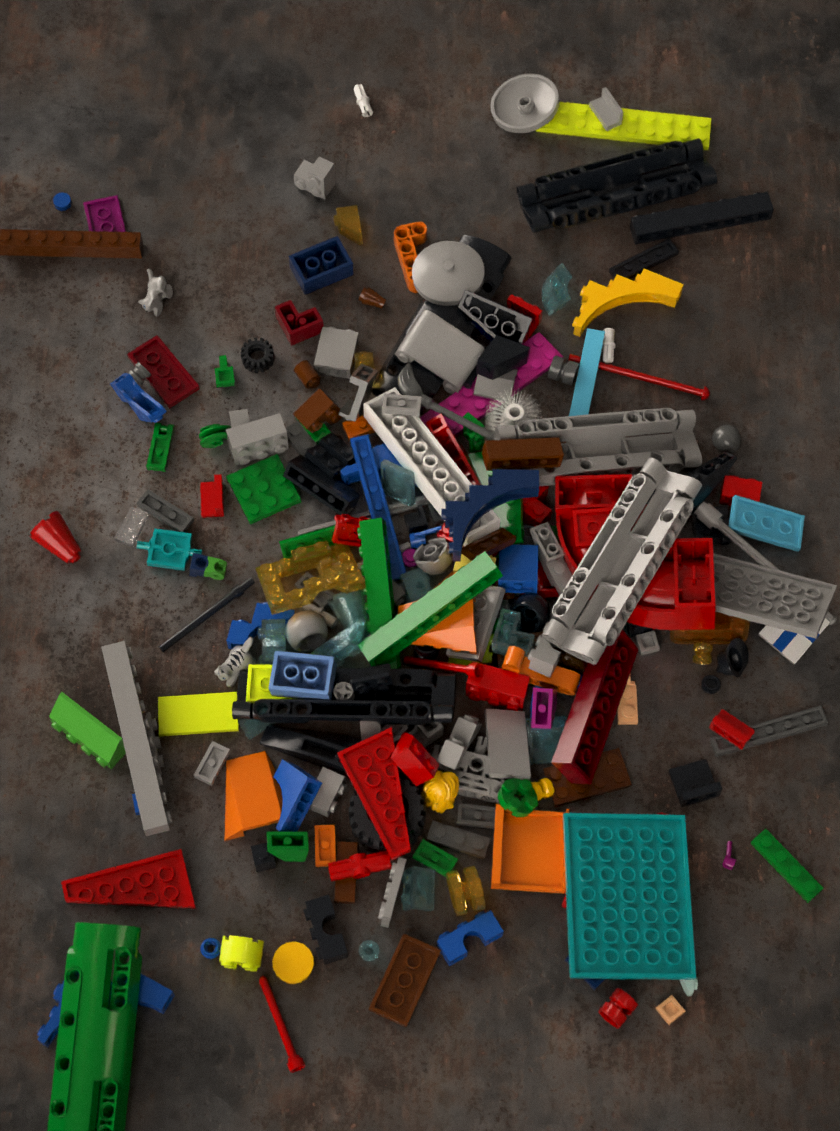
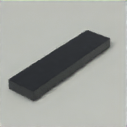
[609,238,679,279]

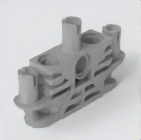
[432,736,505,804]

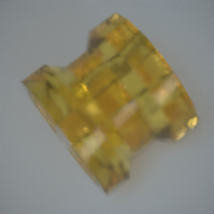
[692,643,713,665]

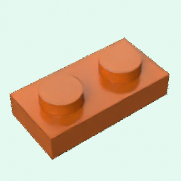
[342,415,375,441]
[315,825,336,867]

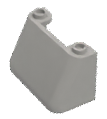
[394,310,485,394]

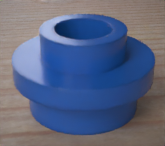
[200,938,221,959]

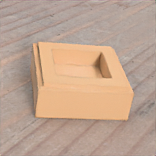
[655,995,685,1025]

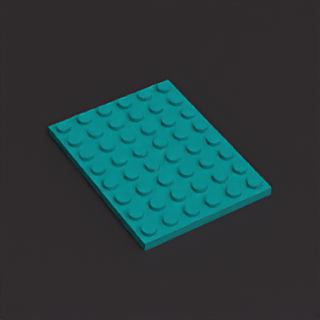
[563,813,696,980]

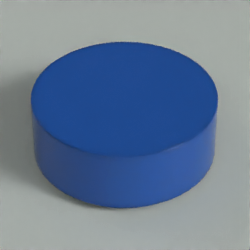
[53,192,72,211]

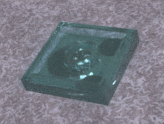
[380,460,415,506]

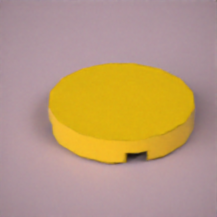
[272,942,314,984]

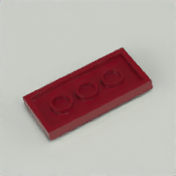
[127,335,200,409]

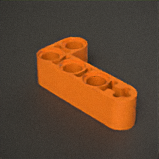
[394,222,427,293]
[502,646,581,695]

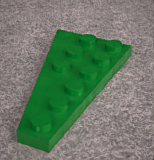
[468,451,524,545]

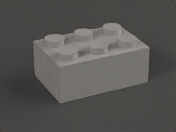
[226,413,289,466]

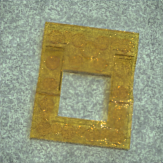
[255,541,366,615]

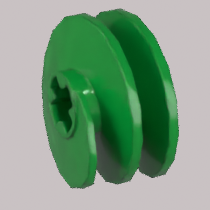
[199,424,231,448]

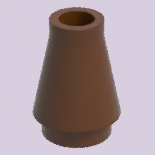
[358,287,387,309]

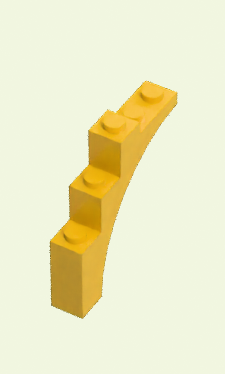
[572,269,684,337]

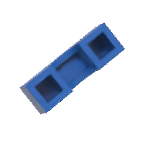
[437,910,504,967]

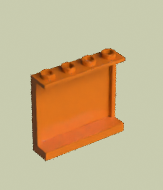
[491,804,569,894]

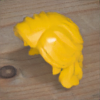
[420,770,459,813]

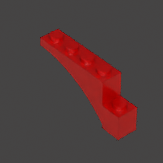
[425,413,482,485]

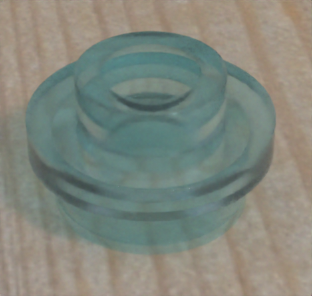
[359,940,379,961]

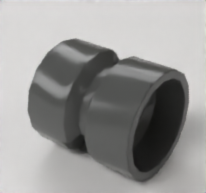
[548,356,580,386]

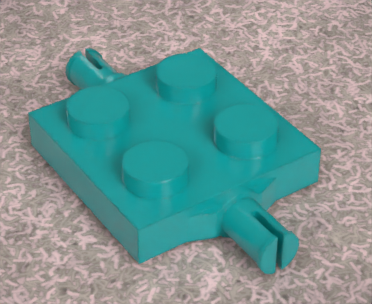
[137,528,202,571]

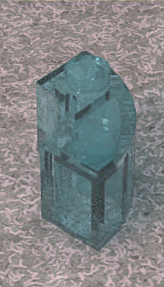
[542,263,573,316]
[258,619,287,665]

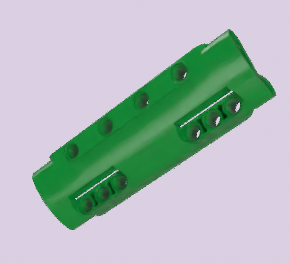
[47,922,142,1131]

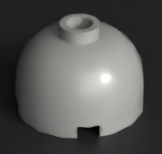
[413,537,453,575]

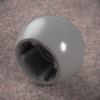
[285,610,328,652]

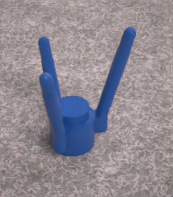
[409,526,442,548]

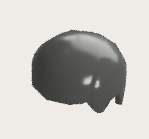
[712,425,741,453]

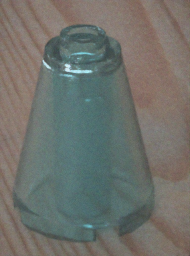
[327,587,370,644]

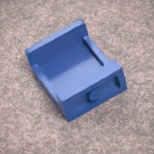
[498,545,538,594]

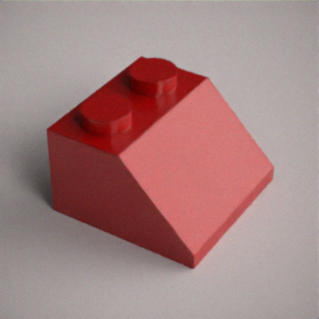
[391,732,439,786]

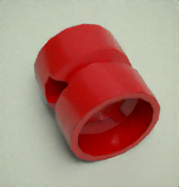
[598,988,638,1029]

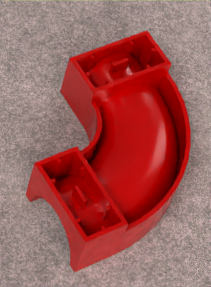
[555,474,715,630]

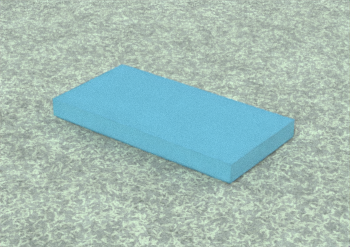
[729,495,805,552]

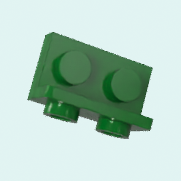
[463,412,485,453]

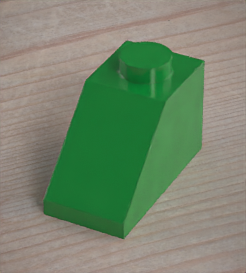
[266,831,309,862]

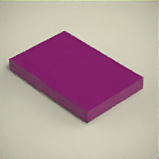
[83,195,126,232]

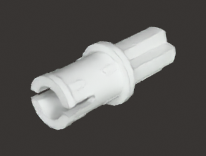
[354,84,373,117]
[602,328,616,364]

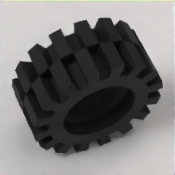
[241,337,274,373]

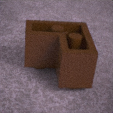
[293,388,342,434]

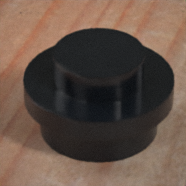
[701,675,721,694]

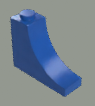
[273,759,322,832]

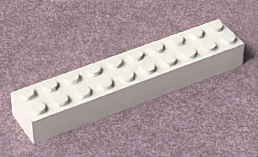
[363,387,500,546]

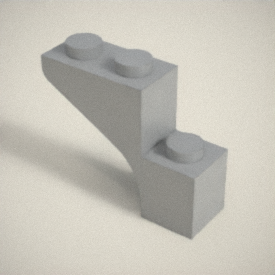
[437,714,482,770]

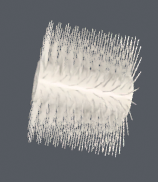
[485,388,542,440]

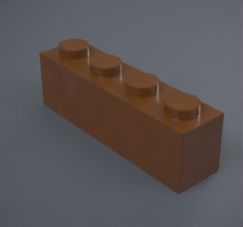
[482,437,564,471]

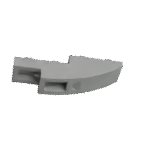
[530,522,572,596]

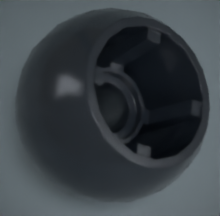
[509,593,551,634]

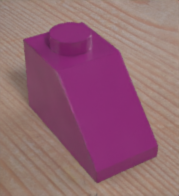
[531,688,557,729]

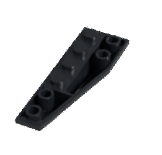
[646,452,738,510]
[259,726,361,777]

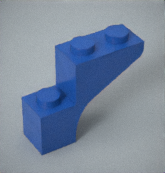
[110,373,167,423]
[227,602,295,649]

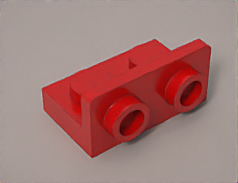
[332,514,370,547]

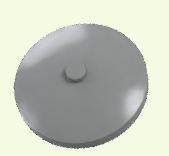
[490,74,560,133]
[412,241,485,306]

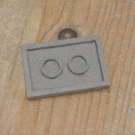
[378,857,407,928]

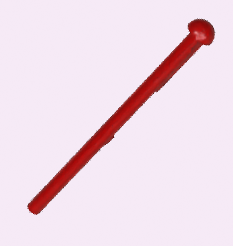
[568,354,710,400]

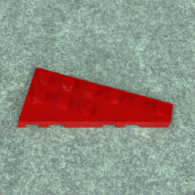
[337,727,410,860]
[61,849,196,909]

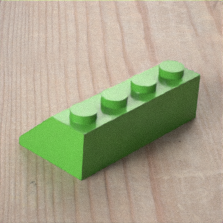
[49,692,126,770]

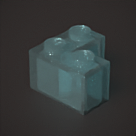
[492,608,535,657]

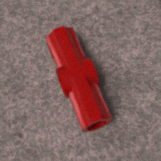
[328,851,392,882]

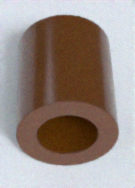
[293,360,321,389]

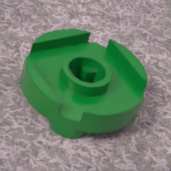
[498,778,538,817]

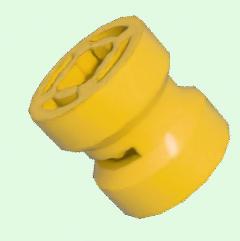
[531,778,554,801]

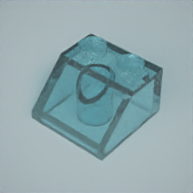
[526,716,566,765]

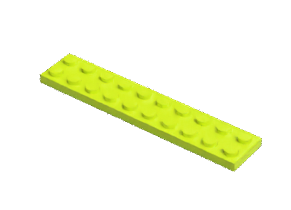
[536,102,711,150]

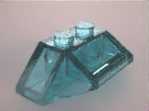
[309,614,368,668]

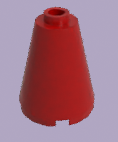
[30,511,82,564]

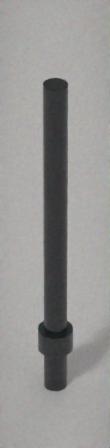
[158,577,255,652]

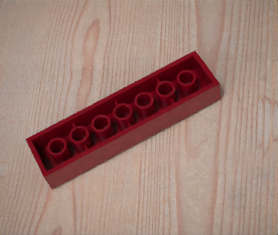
[551,630,639,784]

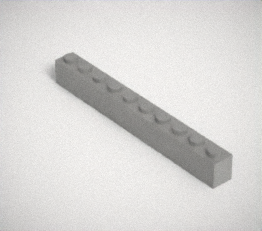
[101,641,172,836]

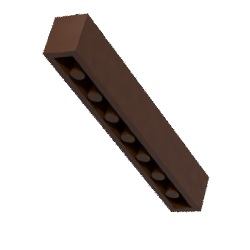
[0,229,143,258]

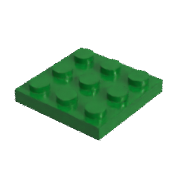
[226,454,301,525]

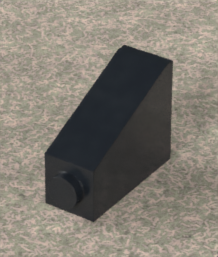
[476,335,530,380]

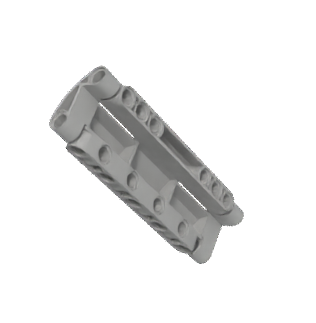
[494,408,702,486]
[542,458,702,665]

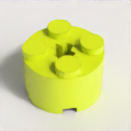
[219,936,264,972]

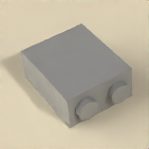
[314,327,359,379]

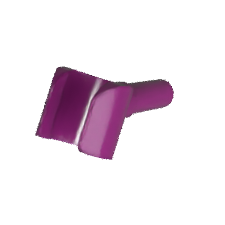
[722,841,736,871]

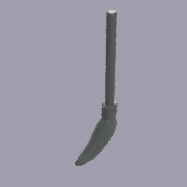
[397,363,495,440]

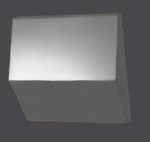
[474,369,518,403]

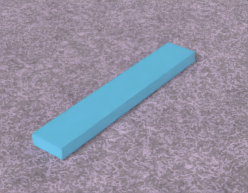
[569,328,605,416]

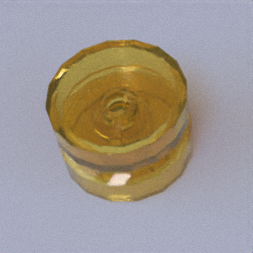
[446,865,485,917]

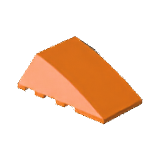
[398,596,477,654]
[225,751,283,841]

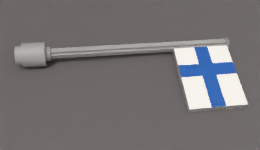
[694,502,837,665]

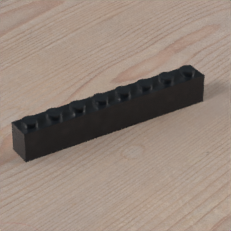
[629,192,774,245]

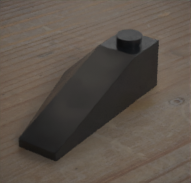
[458,290,535,344]

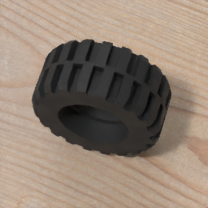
[349,774,426,852]

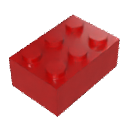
[466,661,530,711]

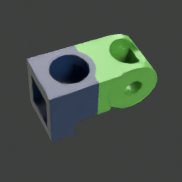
[189,553,227,580]

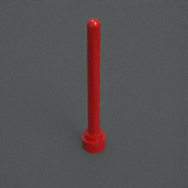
[403,656,484,679]
[259,976,306,1073]

